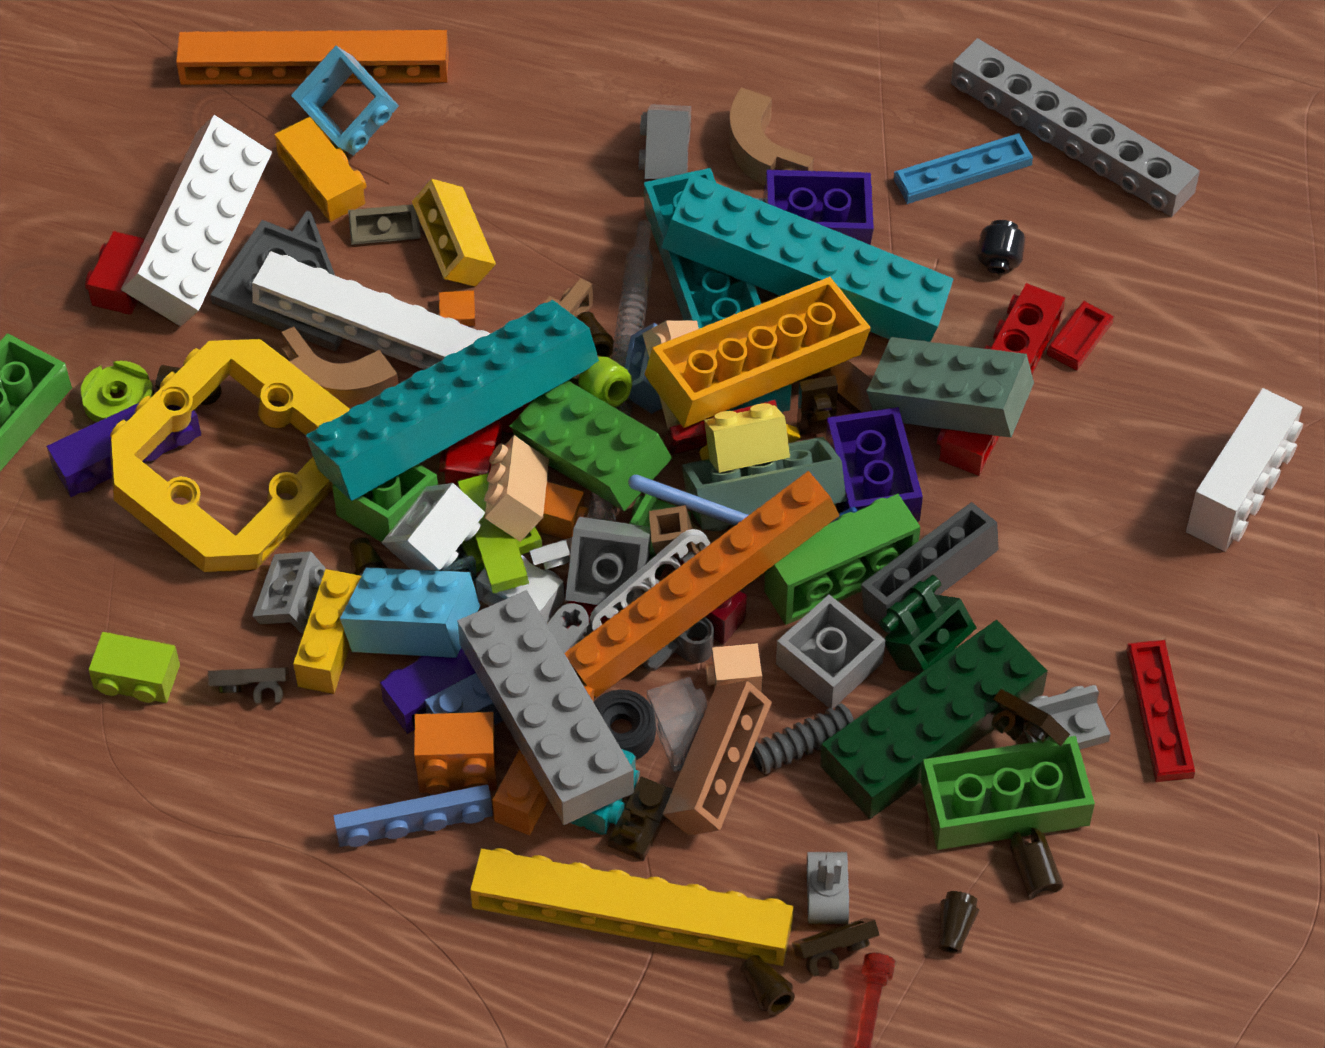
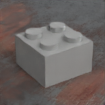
[565,517,651,608]
[776,594,885,709]

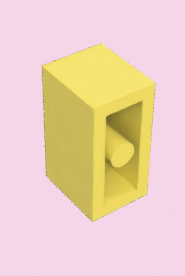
[704,403,790,473]

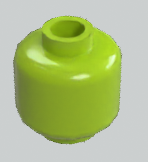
[578,357,632,408]

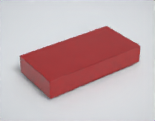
[1047,300,1114,371]

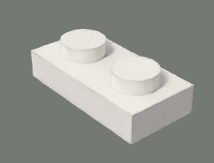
[530,537,573,570]

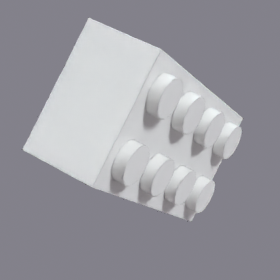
[1186,388,1303,552]

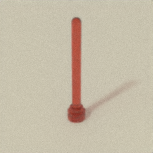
[854,952,896,1048]

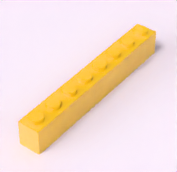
[470,848,793,966]

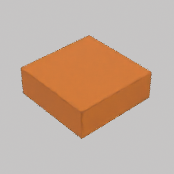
[439,290,476,326]

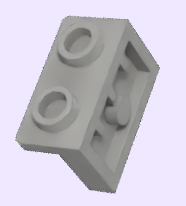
[253,551,326,633]
[1024,685,1111,749]

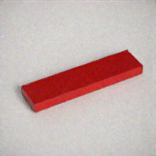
[1126,640,1195,782]

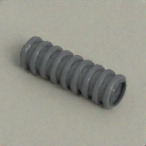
[751,703,854,774]

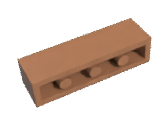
[663,680,772,836]

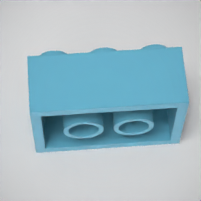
[340,568,480,658]

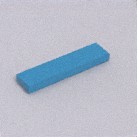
[894,133,1033,204]

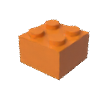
[414,712,497,795]

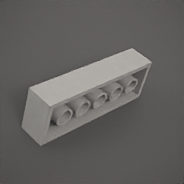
[457,590,634,825]

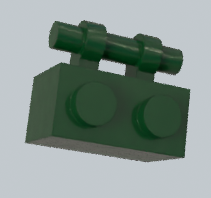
[879,575,977,673]

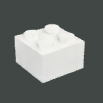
[381,483,485,571]

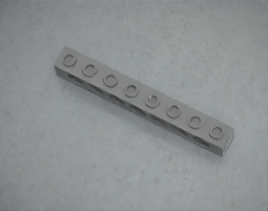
[951,38,1200,217]

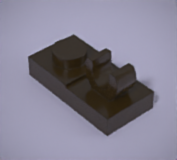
[797,375,838,435]
[208,667,289,703]
[991,689,1070,746]
[608,776,673,861]
[792,918,880,976]

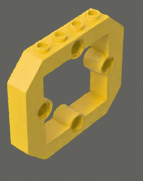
[110,339,350,572]

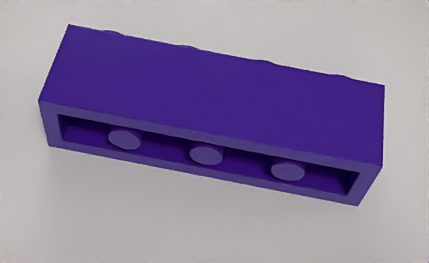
[46,402,201,497]
[380,648,476,734]

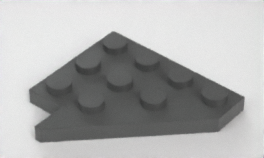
[210,211,344,352]

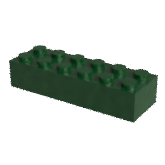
[820,619,1048,819]

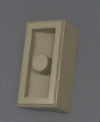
[348,204,420,245]

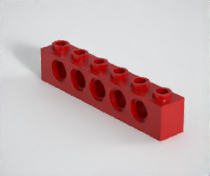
[937,283,1065,476]

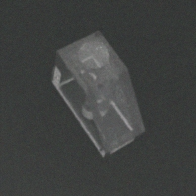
[647,677,708,772]

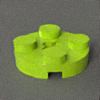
[81,361,154,422]

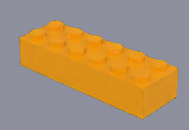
[644,277,871,428]

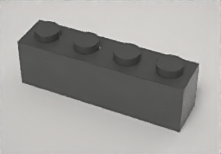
[861,502,999,631]

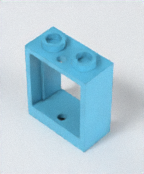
[291,46,399,156]

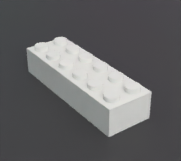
[121,115,272,326]

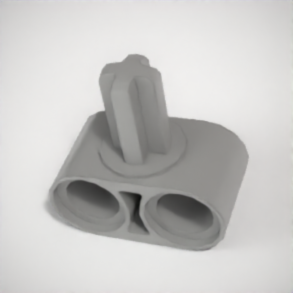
[807,852,849,924]

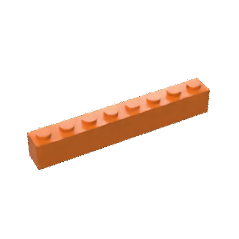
[176,29,449,85]
[565,471,840,698]

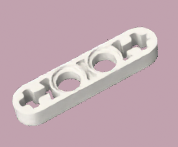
[590,529,710,631]

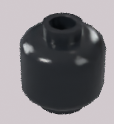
[977,220,1025,274]

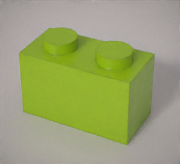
[88,632,180,703]

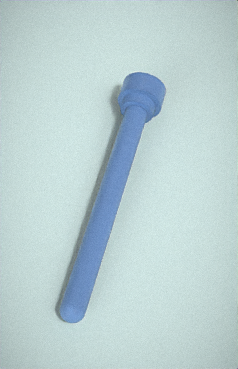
[628,475,748,526]

